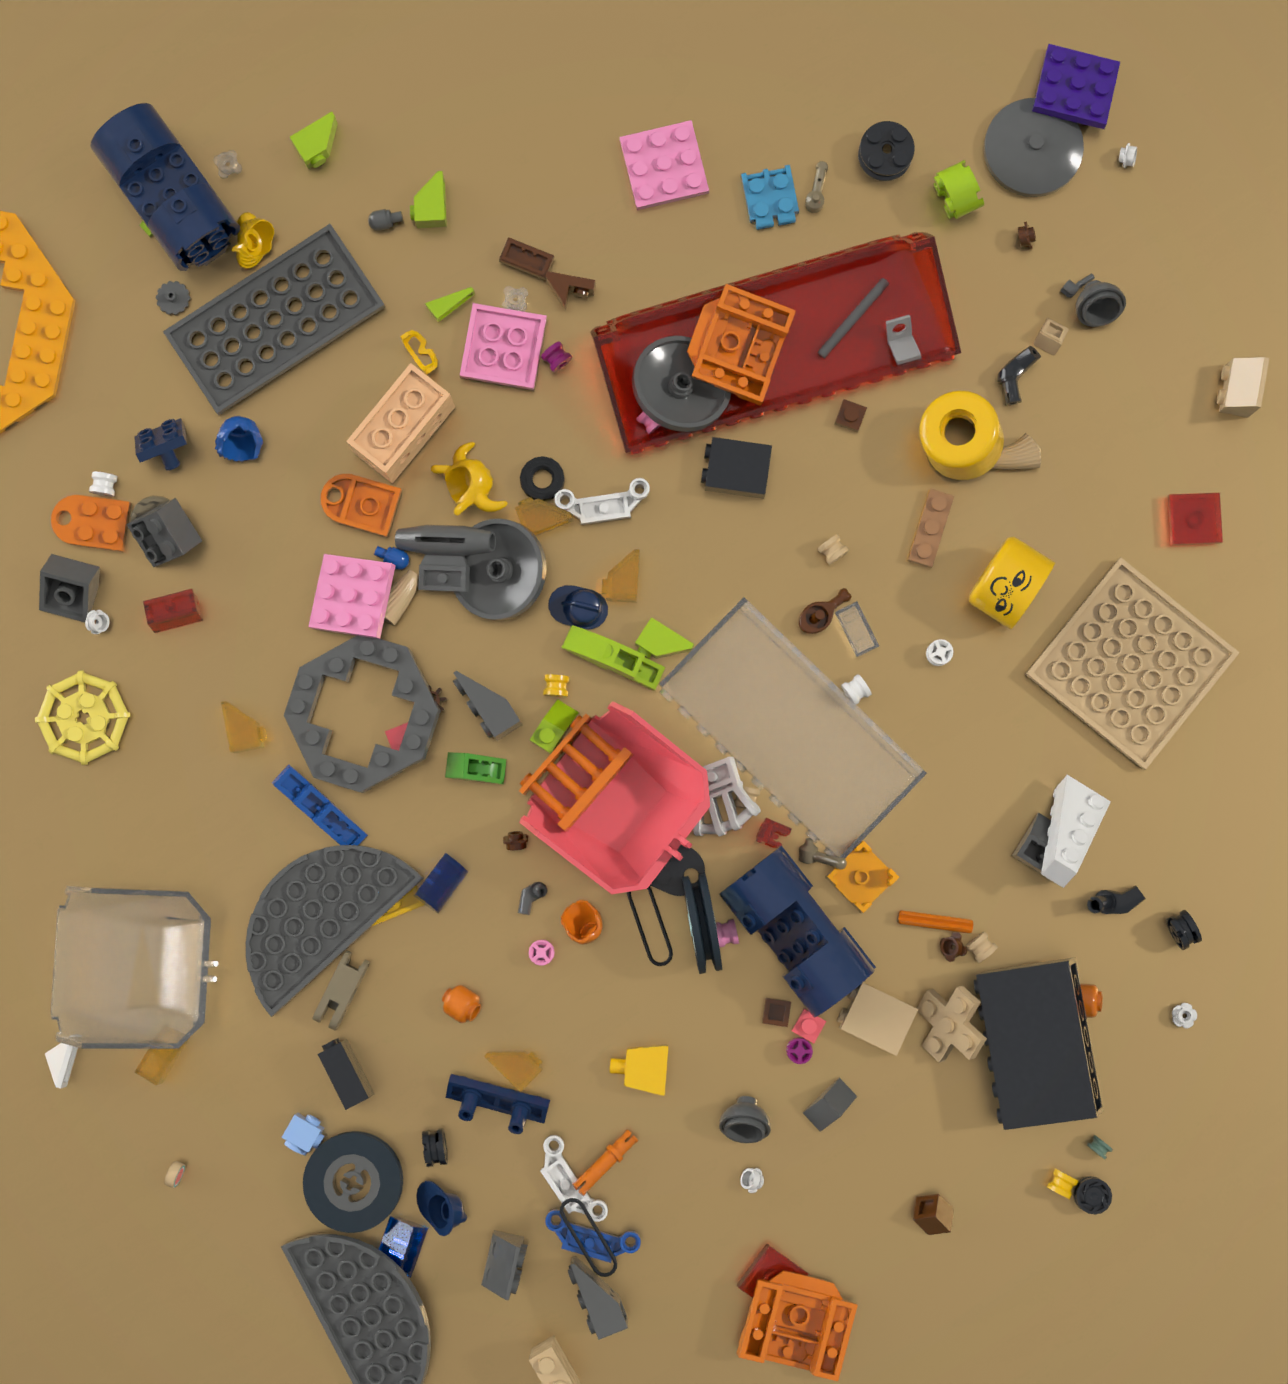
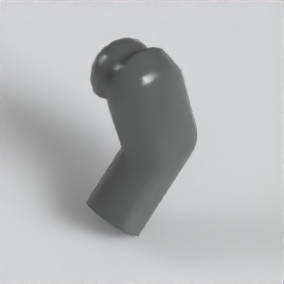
[518,882,547,915]

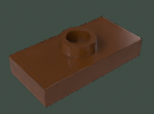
[499,237,555,280]

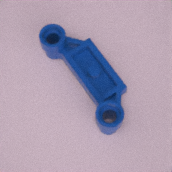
[545,1209,641,1263]

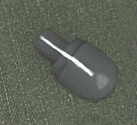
[368,209,403,231]

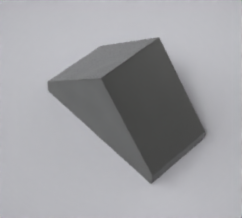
[802,1077,857,1132]

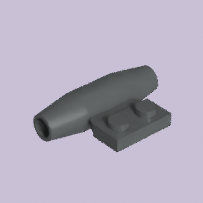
[395,525,496,592]

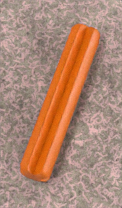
[898,910,973,933]

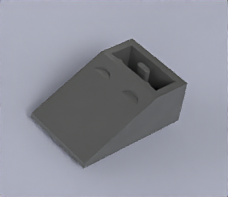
[453,671,523,741]
[481,1230,528,1301]
[568,1256,628,1340]

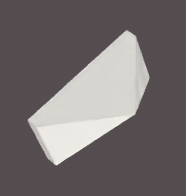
[45,1036,81,1089]

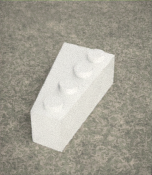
[1041,775,1111,888]

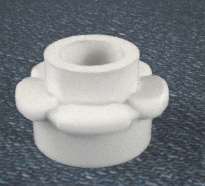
[1119,143,1137,168]
[85,610,109,634]
[1172,1003,1197,1028]
[740,1168,764,1193]

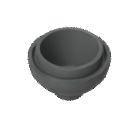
[1076,280,1126,327]
[719,1096,771,1143]

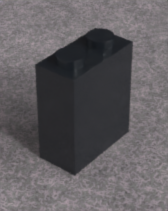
[701,437,772,499]
[318,1038,375,1110]

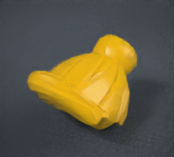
[231,212,274,269]

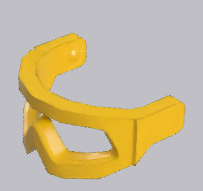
[400,330,438,375]

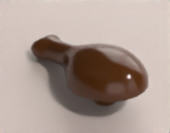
[799,588,852,634]

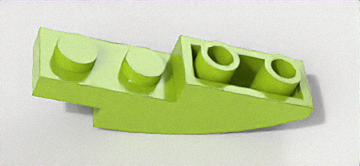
[561,625,665,691]

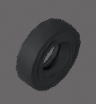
[520,456,565,502]

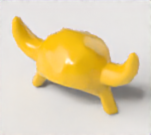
[431,442,508,516]

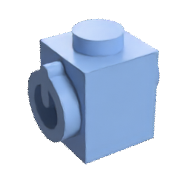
[281,1113,325,1156]

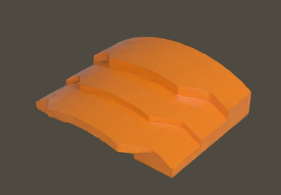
[687,284,796,406]
[736,1270,858,1381]

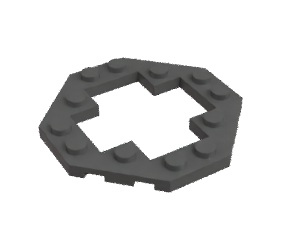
[284,636,441,793]

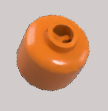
[1081,984,1103,1018]
[442,985,481,1023]

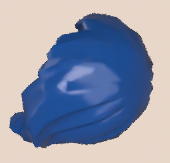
[215,416,263,462]

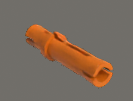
[572,1129,638,1196]

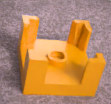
[825,841,899,913]

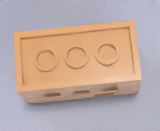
[346,363,455,484]

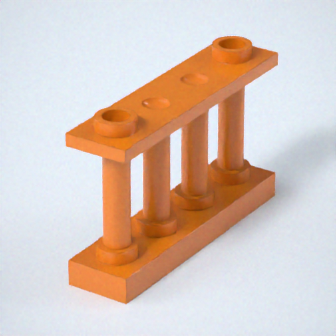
[519,714,633,832]

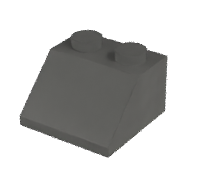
[39,554,100,622]

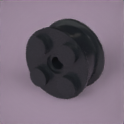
[858,121,915,181]

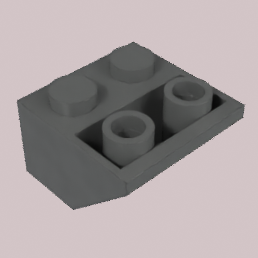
[127,498,202,567]
[1012,813,1051,874]

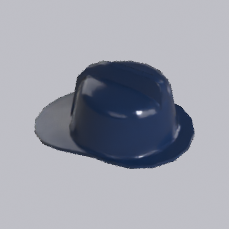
[548,585,608,629]
[416,1181,467,1236]

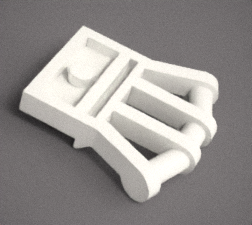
[693,756,761,836]

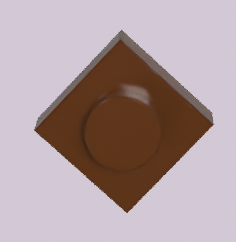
[835,399,867,432]
[762,998,791,1027]

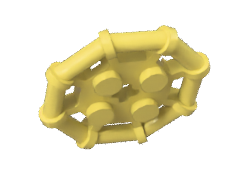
[35,670,130,765]

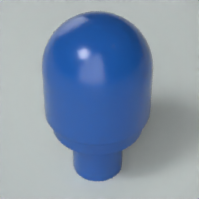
[374,546,409,570]

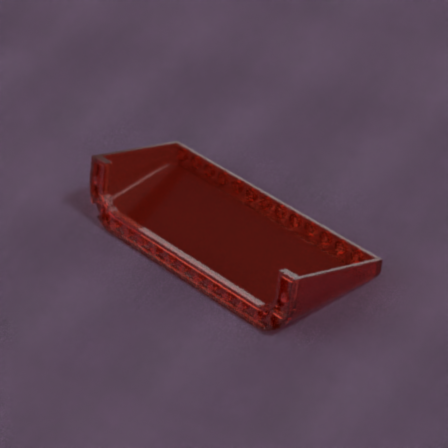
[590,232,961,454]

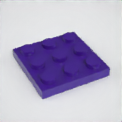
[1032,44,1120,129]

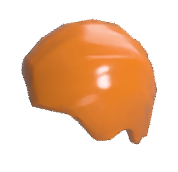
[561,900,603,944]

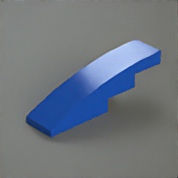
[272,764,367,846]

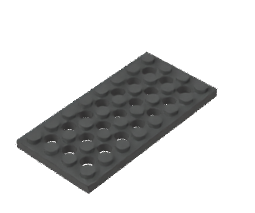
[163,224,385,415]

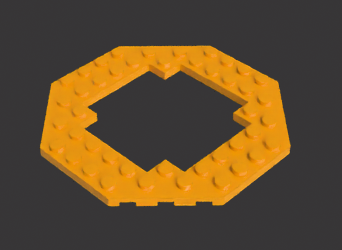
[0,211,75,434]

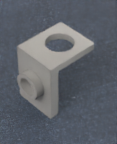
[886,315,921,365]

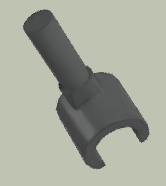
[1060,273,1095,298]

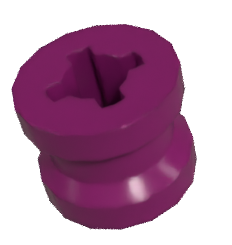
[541,341,572,373]
[786,1037,813,1064]

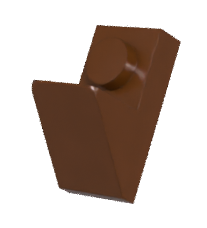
[545,271,596,310]

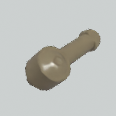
[805,161,828,213]
[799,838,847,870]

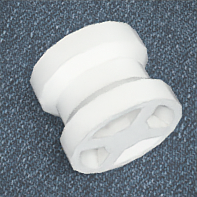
[89,471,118,497]
[926,639,954,666]
[841,674,872,706]

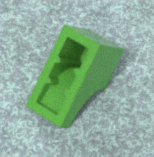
[445,752,506,784]

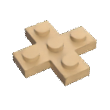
[917,986,987,1063]

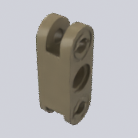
[312,950,370,1031]

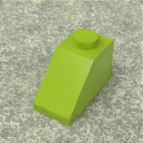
[290,112,338,169]
[410,171,447,228]
[635,617,694,659]
[530,699,579,754]

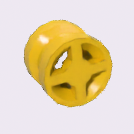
[543,674,570,697]
[1047,1169,1079,1199]

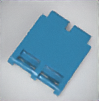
[741,165,799,230]

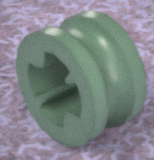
[1087,1135,1113,1159]

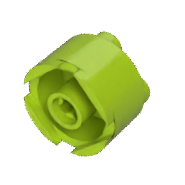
[933,160,984,219]

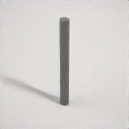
[817,278,889,359]

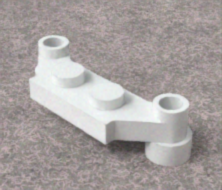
[555,478,650,525]
[540,1135,608,1222]

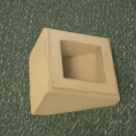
[1034,318,1069,355]

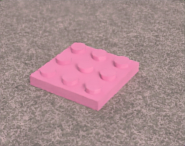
[620,120,709,210]
[460,303,547,390]
[308,554,396,639]

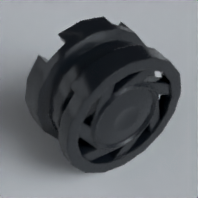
[1166,910,1202,950]
[422,1128,448,1167]
[1073,1176,1112,1215]

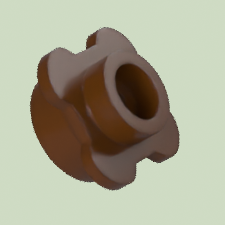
[1018,221,1036,249]
[503,831,528,851]
[940,932,967,962]

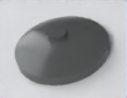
[984,98,1084,197]
[632,336,731,432]
[454,519,547,620]

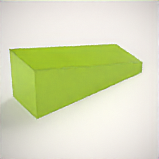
[425,287,475,323]

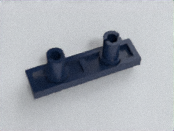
[445,1074,550,1134]

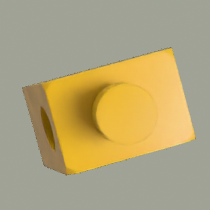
[610,1045,668,1096]

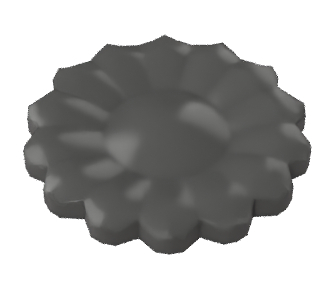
[156,281,191,315]

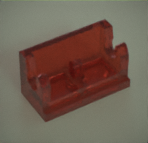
[143,589,203,633]
[754,818,792,848]

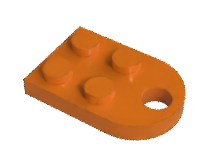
[321,474,402,538]
[51,495,132,552]

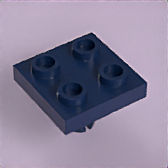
[134,418,187,470]

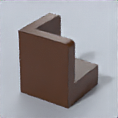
[913,1194,954,1235]

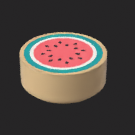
[164,1161,185,1188]

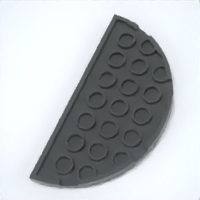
[246,845,424,1017]
[281,1234,431,1384]

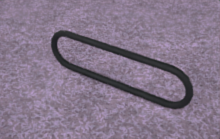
[627,886,673,966]
[560,1198,617,1277]

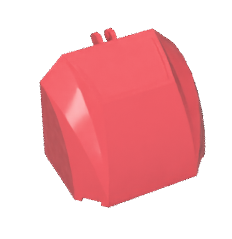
[519,702,710,894]

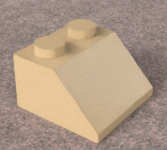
[1217,357,1269,418]

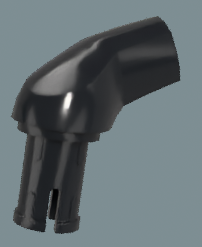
[997,346,1041,405]
[1087,885,1146,914]

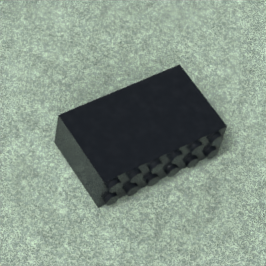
[974,957,1103,1130]

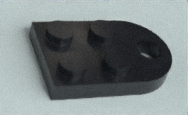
[650,844,705,896]

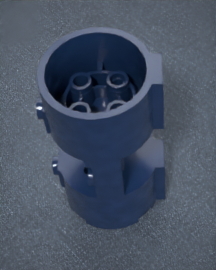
[90,103,240,271]
[719,846,876,1018]

